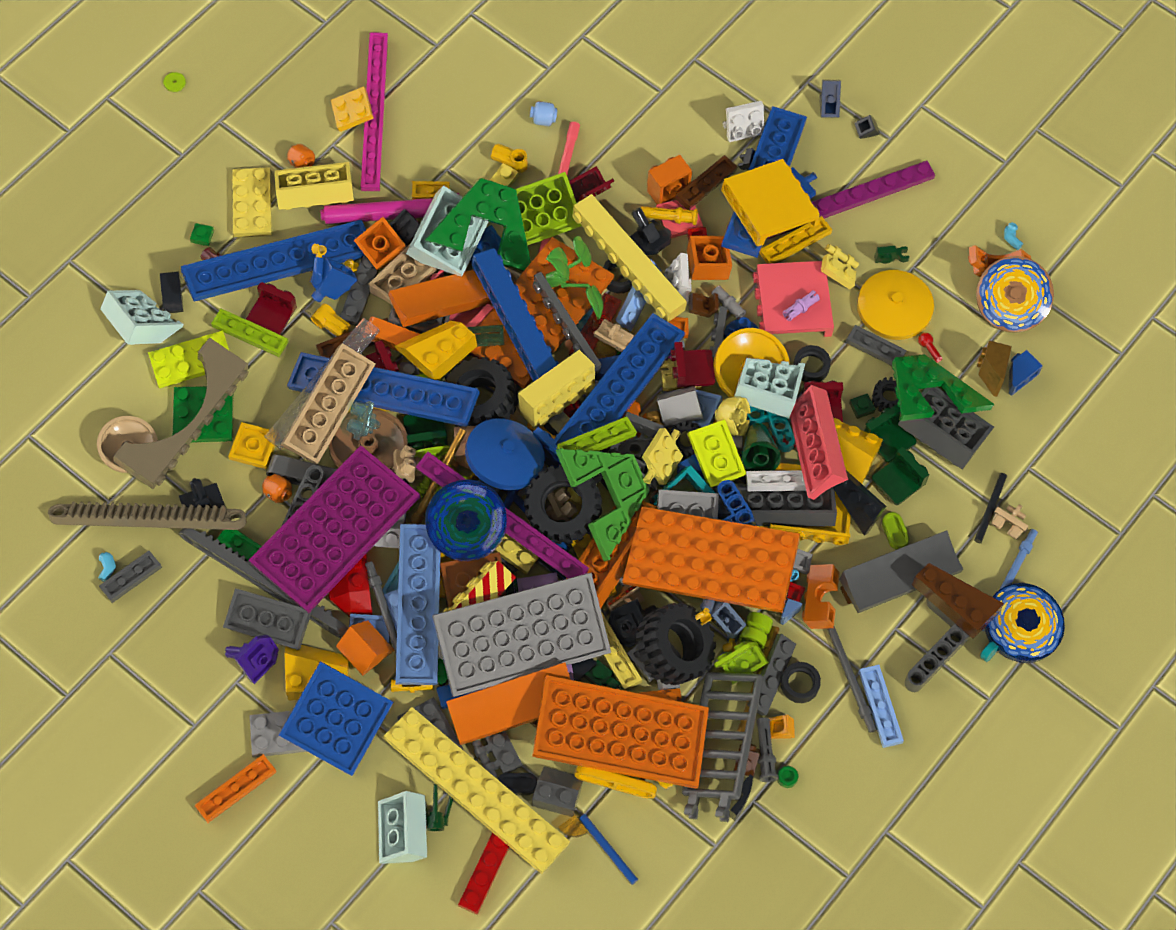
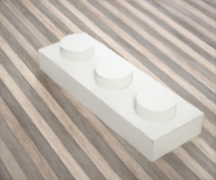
[746,470,806,491]

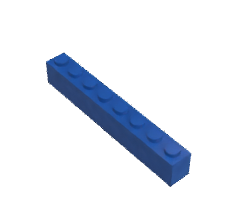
[472,248,559,382]

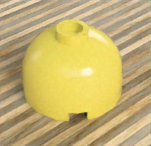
[715,397,750,436]

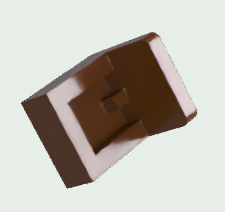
[689,293,720,318]
[733,744,760,777]

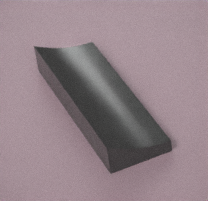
[714,483,837,526]
[839,530,963,613]

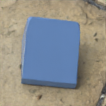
[780,599,802,625]

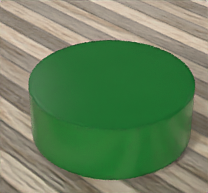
[777,766,799,788]

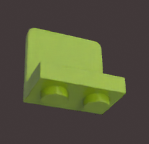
[714,641,769,684]

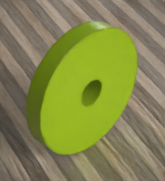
[163,72,186,92]

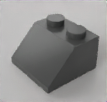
[533,766,583,817]

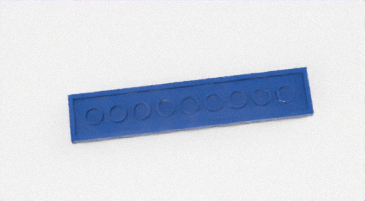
[721,106,807,258]
[181,220,366,302]
[549,313,685,454]
[287,352,480,427]

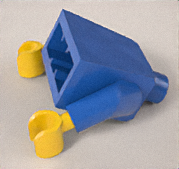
[311,244,359,303]

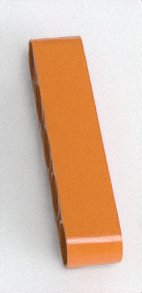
[362,316,420,352]

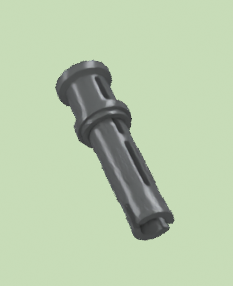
[756,718,778,782]

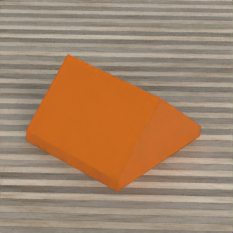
[354,217,406,270]
[336,620,394,676]

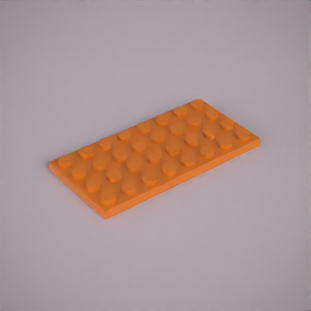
[469,237,614,389]
[622,507,801,613]
[532,675,709,789]

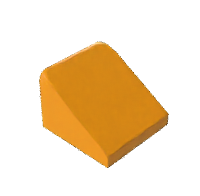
[769,715,795,739]

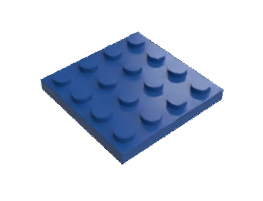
[278,661,393,776]

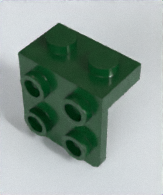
[864,405,917,462]
[403,415,448,451]
[872,447,930,505]

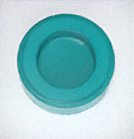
[980,642,999,662]

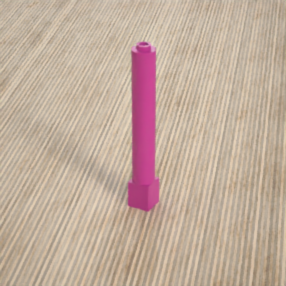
[321,193,459,224]

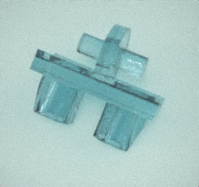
[346,401,380,440]

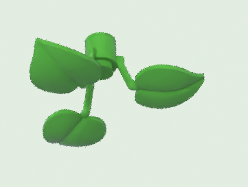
[546,236,603,320]

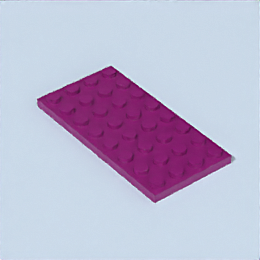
[249,445,420,613]

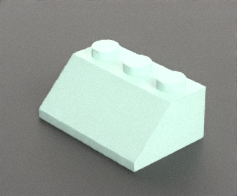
[378,791,427,864]

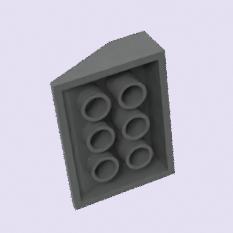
[898,387,994,470]

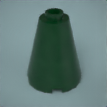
[741,423,781,471]

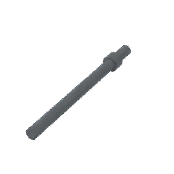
[365,562,397,654]
[827,626,877,733]

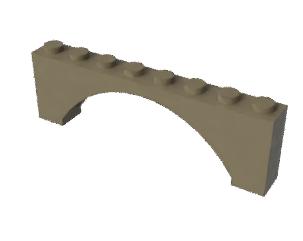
[113,338,249,489]

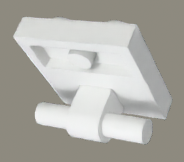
[723,101,764,142]
[664,253,692,304]

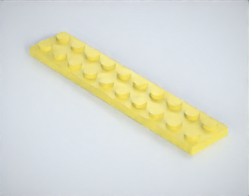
[384,707,570,874]

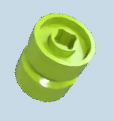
[739,612,773,649]

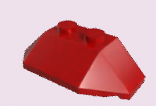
[329,554,373,617]

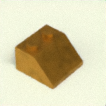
[977,340,1012,397]

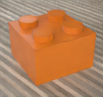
[647,155,692,205]
[687,236,732,280]

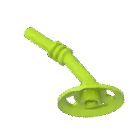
[406,446,450,515]

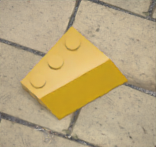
[395,321,477,380]
[833,418,883,484]
[284,645,350,701]

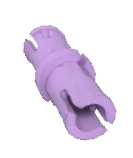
[783,290,820,321]

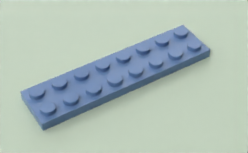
[396,524,441,685]

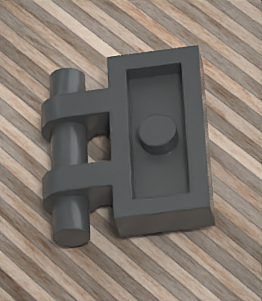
[472,731,522,778]

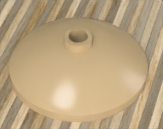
[97,416,157,473]

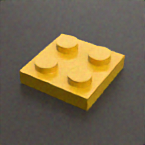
[331,86,374,132]
[228,422,279,469]

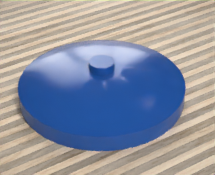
[465,419,545,490]

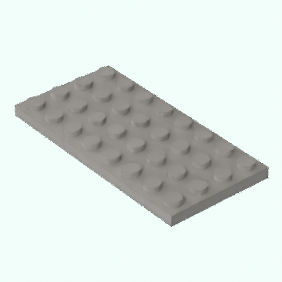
[432,573,611,697]

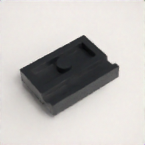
[390,209,420,247]

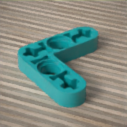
[746,406,795,452]

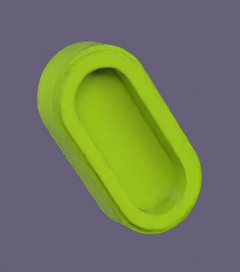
[882,512,910,550]

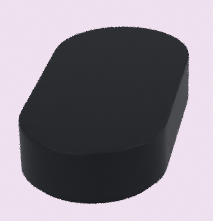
[497,773,538,795]

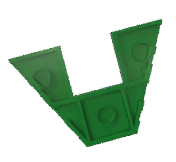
[425,178,531,272]
[892,354,994,421]

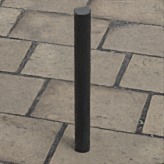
[974,473,1007,543]

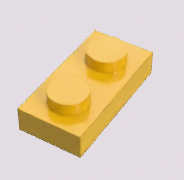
[412,181,450,200]

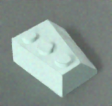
[101,290,184,345]
[734,358,805,418]

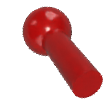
[918,333,942,363]

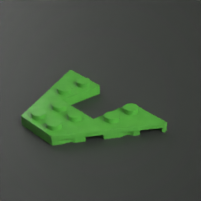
[555,448,649,561]

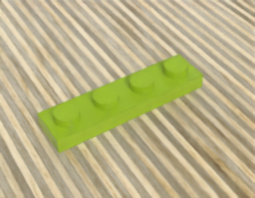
[211,308,289,357]
[557,417,637,451]

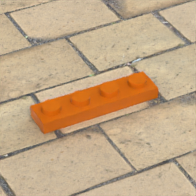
[194,754,276,823]

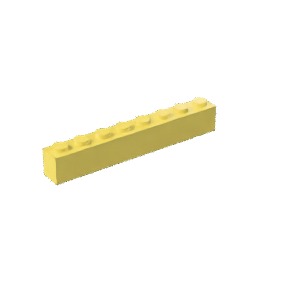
[573,194,687,322]

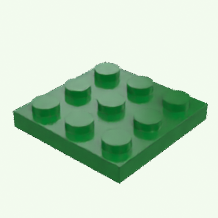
[172,386,234,443]

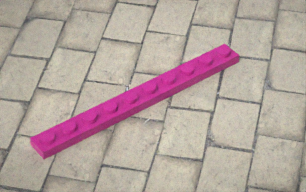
[361,33,388,191]

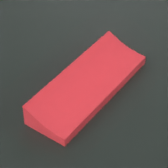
[790,385,848,500]

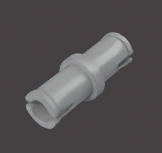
[712,286,746,319]

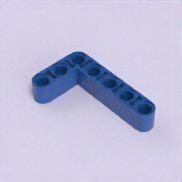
[717,480,757,526]

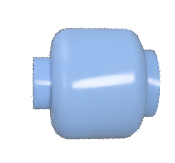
[530,101,557,126]

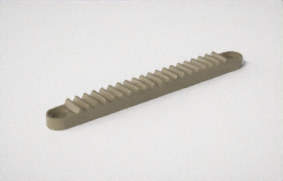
[48,501,246,530]

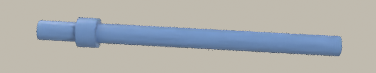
[982,529,1038,632]

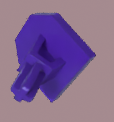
[225,635,279,684]

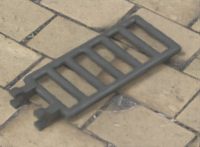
[682,672,763,822]

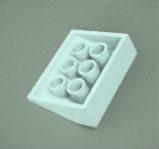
[406,186,489,276]

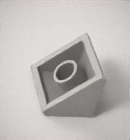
[657,385,703,428]

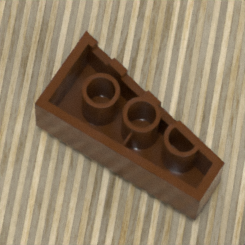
[912,563,1004,639]

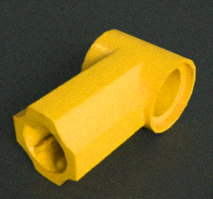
[491,144,528,173]
[310,303,351,337]

